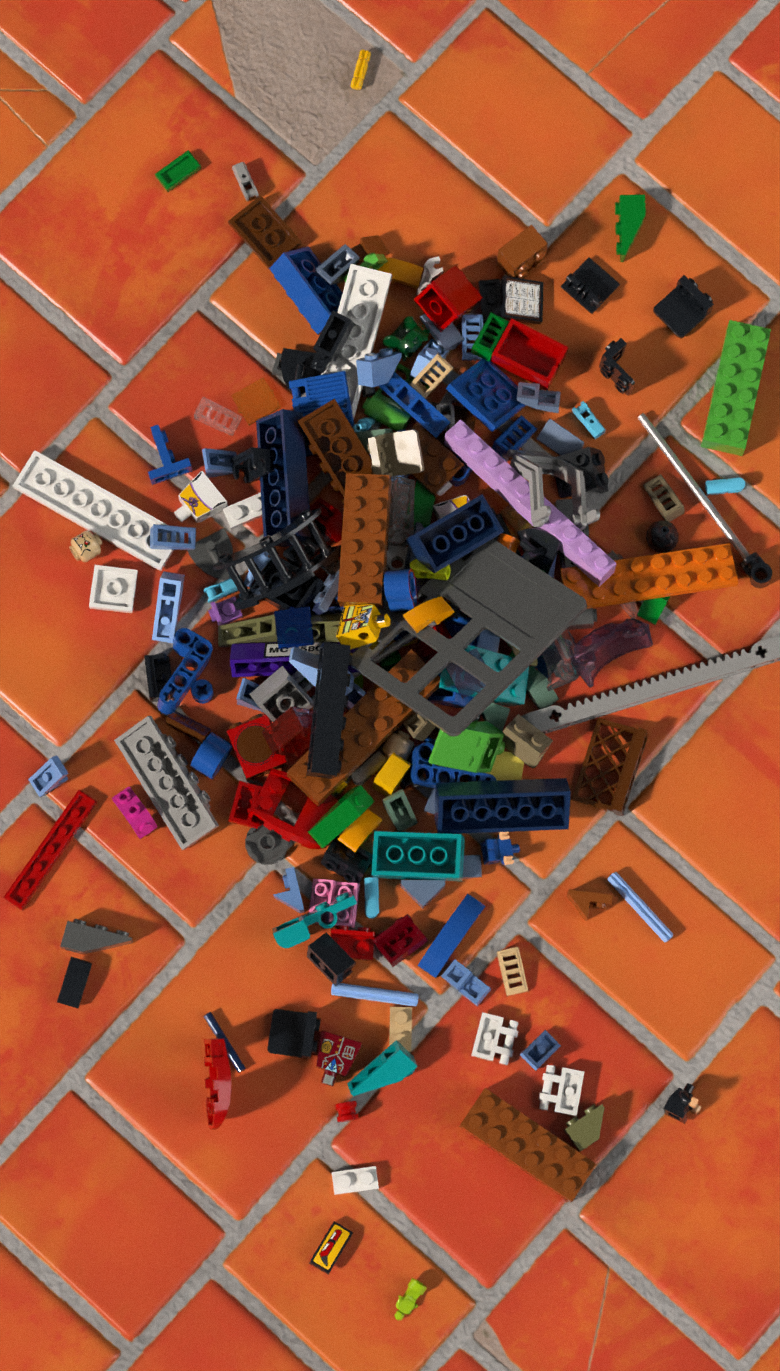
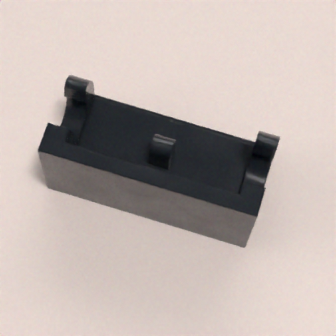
[230,447,271,483]
[144,654,173,702]
[307,933,356,986]

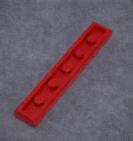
[3,790,98,910]

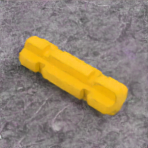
[351,50,371,90]

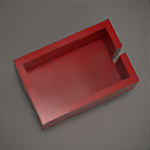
[491,318,568,391]

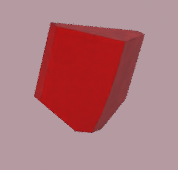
[228,781,264,829]

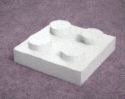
[89,565,138,613]

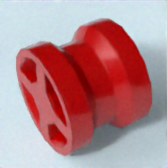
[335,1101,359,1123]

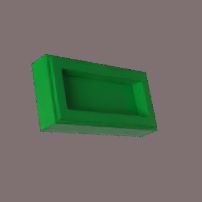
[155,150,201,192]

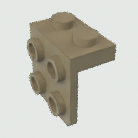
[368,429,424,477]
[503,714,553,768]

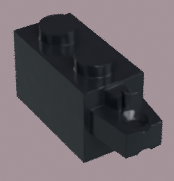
[311,311,355,373]

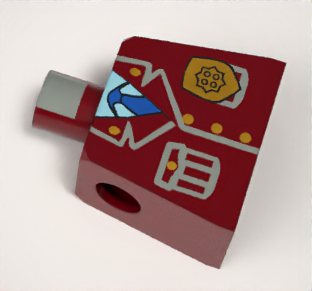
[316,1031,362,1087]

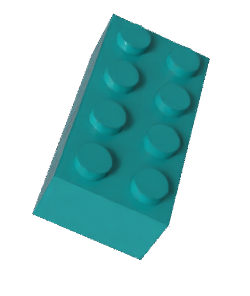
[439,645,529,707]
[372,831,465,882]

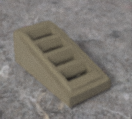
[643,474,685,522]

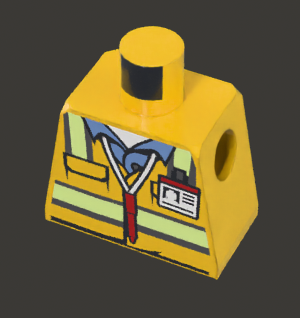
[336,604,391,650]

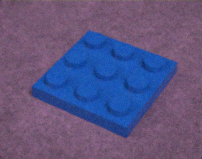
[446,359,527,432]

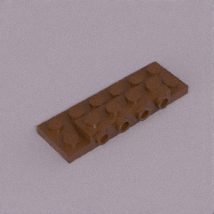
[298,398,402,516]

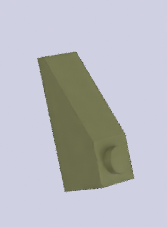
[218,614,284,647]

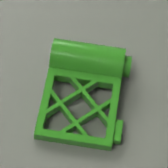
[362,363,433,432]

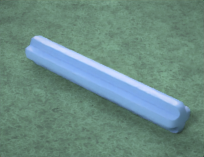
[607,872,673,942]
[331,983,419,1007]

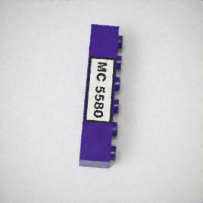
[230,642,359,677]

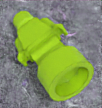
[394,1278,427,1321]

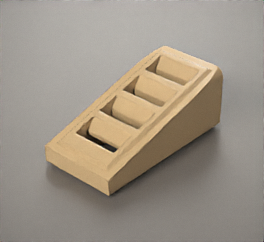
[409,353,453,398]
[496,947,528,996]

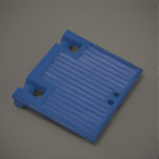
[289,371,354,456]

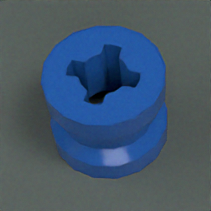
[191,679,213,704]

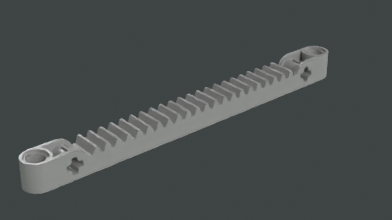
[522,635,780,734]

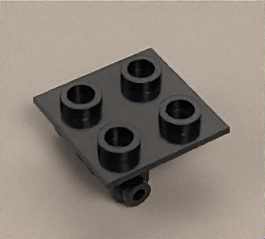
[561,257,620,314]

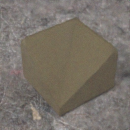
[403,711,436,741]

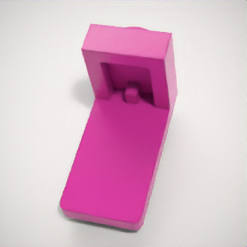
[112,787,158,839]

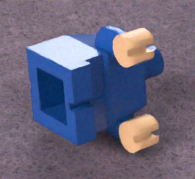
[480,832,520,866]

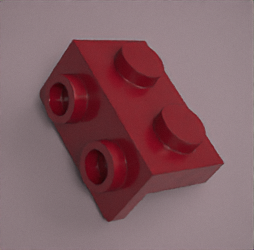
[373,914,428,967]

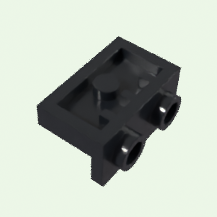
[321,835,373,884]

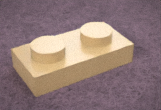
[389,1007,412,1052]

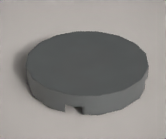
[245,825,289,865]

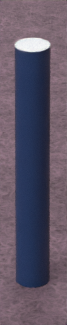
[203,1012,246,1073]

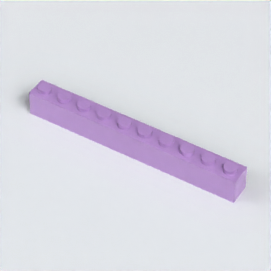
[444,420,617,587]

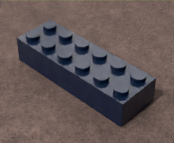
[256,409,311,547]
[435,778,571,834]

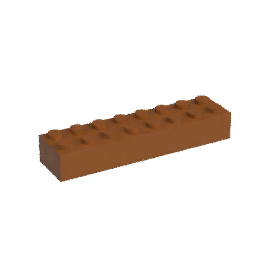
[287,650,440,807]

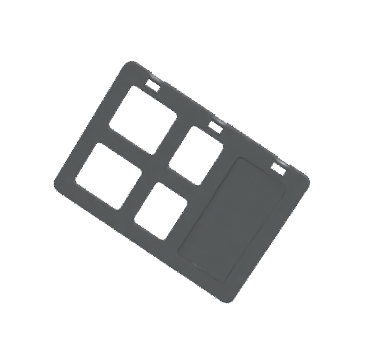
[351,539,587,736]

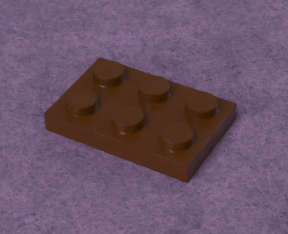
[228,195,301,269]
[409,421,464,497]

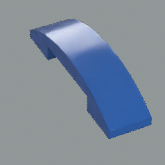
[417,893,485,978]

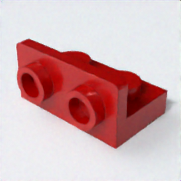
[330,925,375,961]

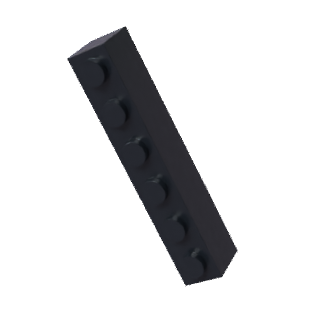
[306,642,353,779]

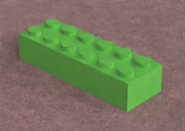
[701,320,771,456]

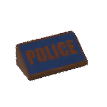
[165,711,211,743]

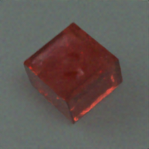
[262,707,313,757]

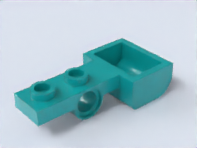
[272,892,357,948]

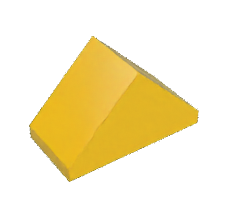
[372,752,412,797]

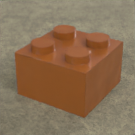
[497,225,548,279]

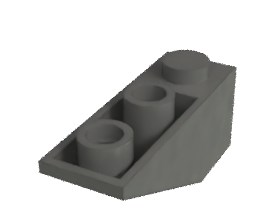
[60,919,133,955]

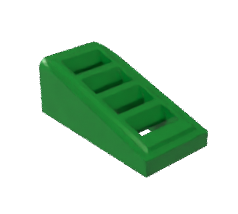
[471,313,509,361]

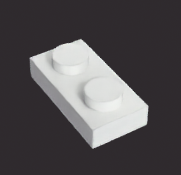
[223,493,262,530]
[332,1166,379,1195]

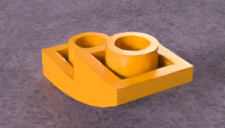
[377,257,423,289]
[403,596,454,633]
[338,809,382,852]

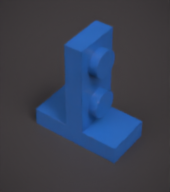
[148,425,192,485]

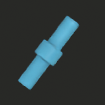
[353,417,375,432]

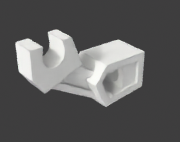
[416,256,443,311]

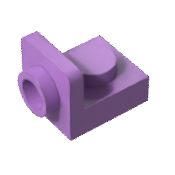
[208,596,243,626]

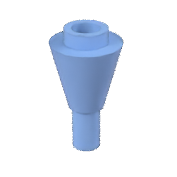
[244,551,271,588]

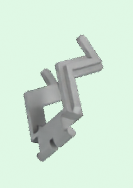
[507,449,600,530]

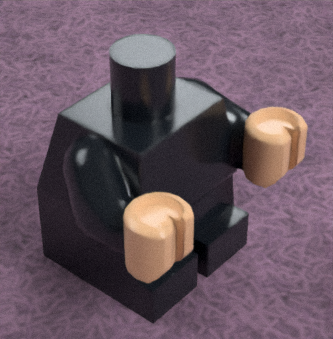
[663,1083,701,1124]

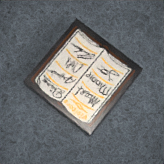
[500,276,543,324]

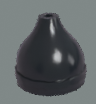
[646,520,679,553]

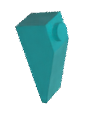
[347,1040,418,1096]

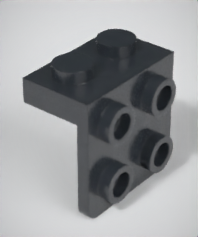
[653,275,714,338]
[599,338,635,396]
[555,447,609,499]
[267,1009,321,1059]

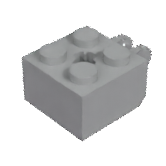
[250,666,314,733]

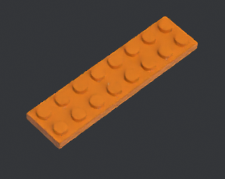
[560,543,739,609]

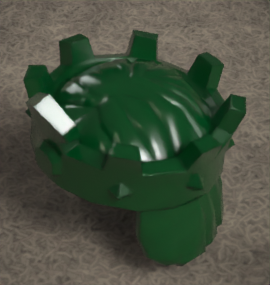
[383,316,430,362]

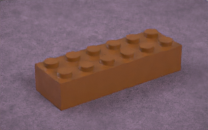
[337,473,392,609]
[459,1088,597,1203]

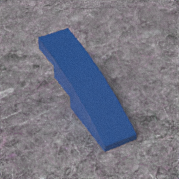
[379,372,451,438]

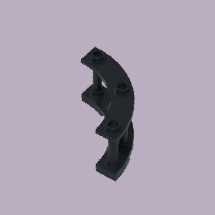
[212,509,341,610]

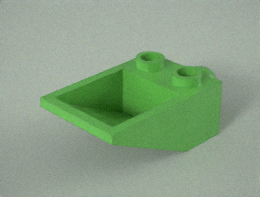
[428,721,505,773]

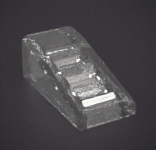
[194,397,242,436]

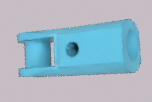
[572,401,606,439]
[705,478,745,495]
[203,578,238,603]
[364,877,379,919]

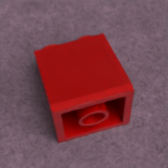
[414,265,482,332]

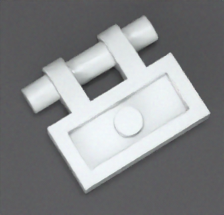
[471,1012,519,1065]
[538,1065,584,1116]

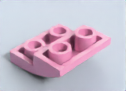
[309,879,360,928]

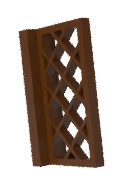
[572,718,649,817]

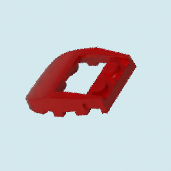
[248,768,338,850]
[204,1038,231,1130]

